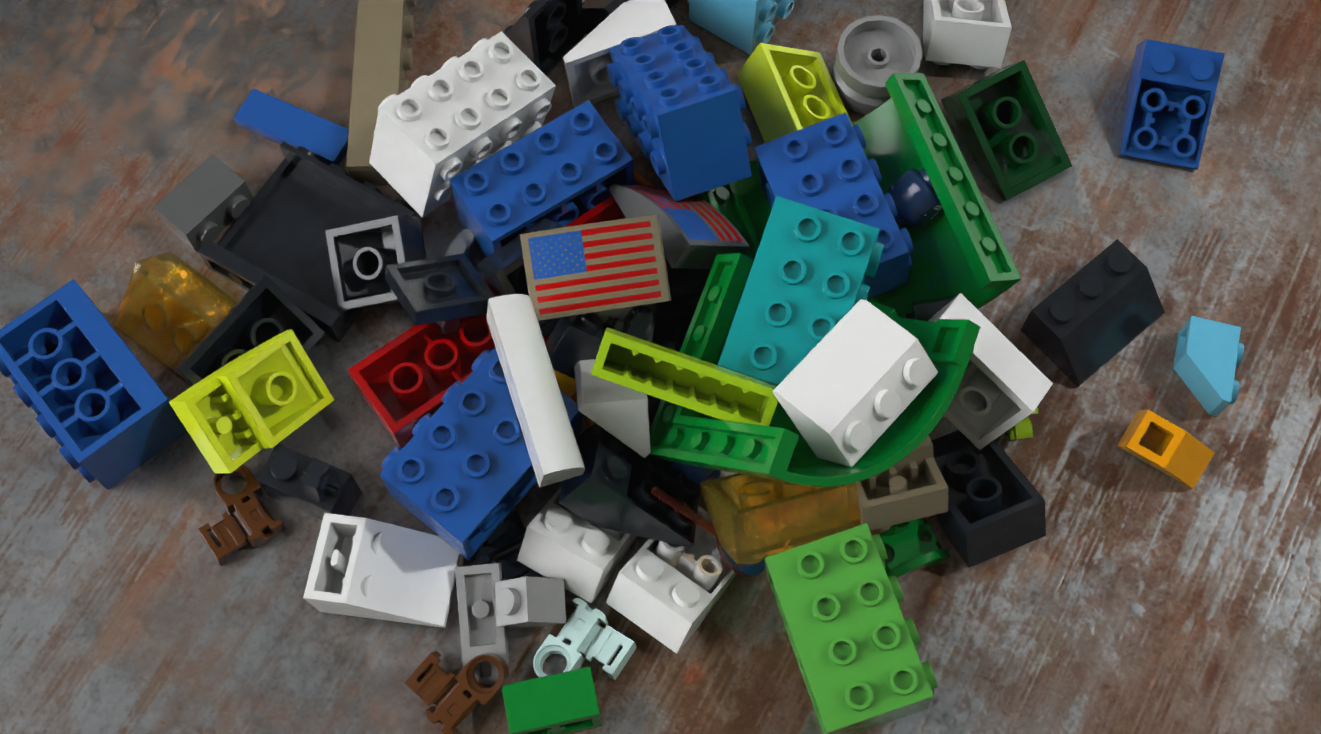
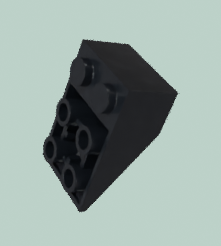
[559,423,700,548]

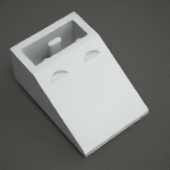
[517,486,636,603]
[606,506,747,654]
[303,513,461,628]

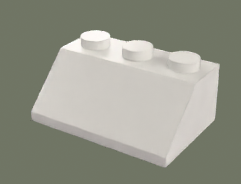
[929,293,1053,450]
[772,299,938,467]

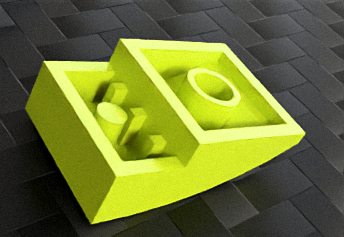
[169,329,334,474]

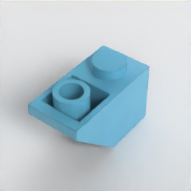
[1173,316,1244,416]

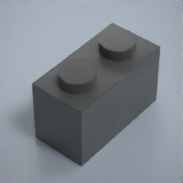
[153,154,254,253]

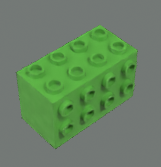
[764,523,938,734]

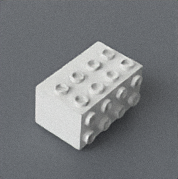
[369,31,556,218]

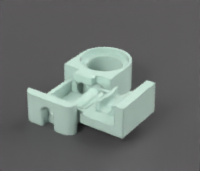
[533,598,637,680]

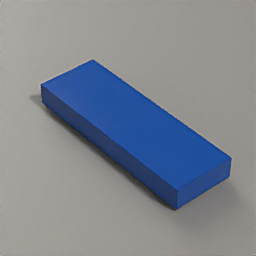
[233,88,349,165]

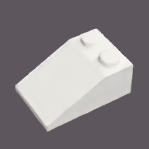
[563,0,676,108]
[923,0,1012,69]

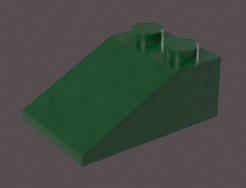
[941,60,1072,201]

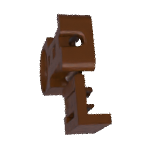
[198,465,285,566]
[404,651,509,734]

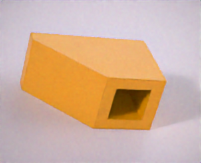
[1117,410,1215,489]

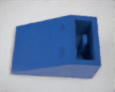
[1119,39,1225,169]

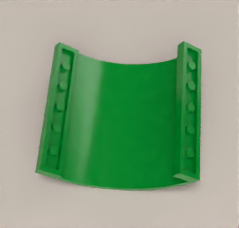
[696,73,1021,318]

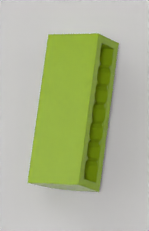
[590,327,778,426]

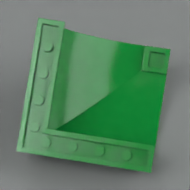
[648,253,981,487]

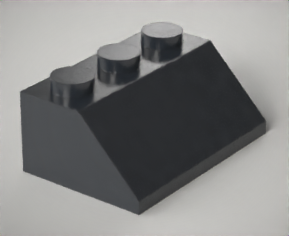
[1021,239,1165,387]
[175,275,325,387]

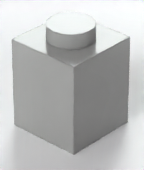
[495,576,566,628]

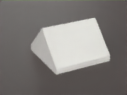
[574,359,651,458]

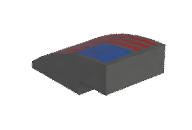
[609,184,750,269]

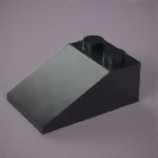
[503,0,584,76]
[932,430,1046,568]

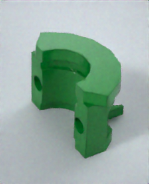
[879,517,951,582]

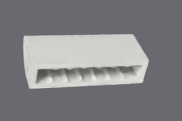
[487,294,585,488]

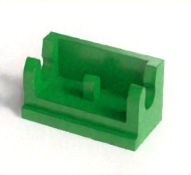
[502,667,602,734]

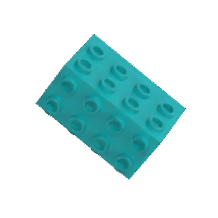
[718,196,885,386]

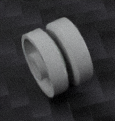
[831,15,923,115]

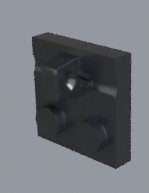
[385,253,495,334]

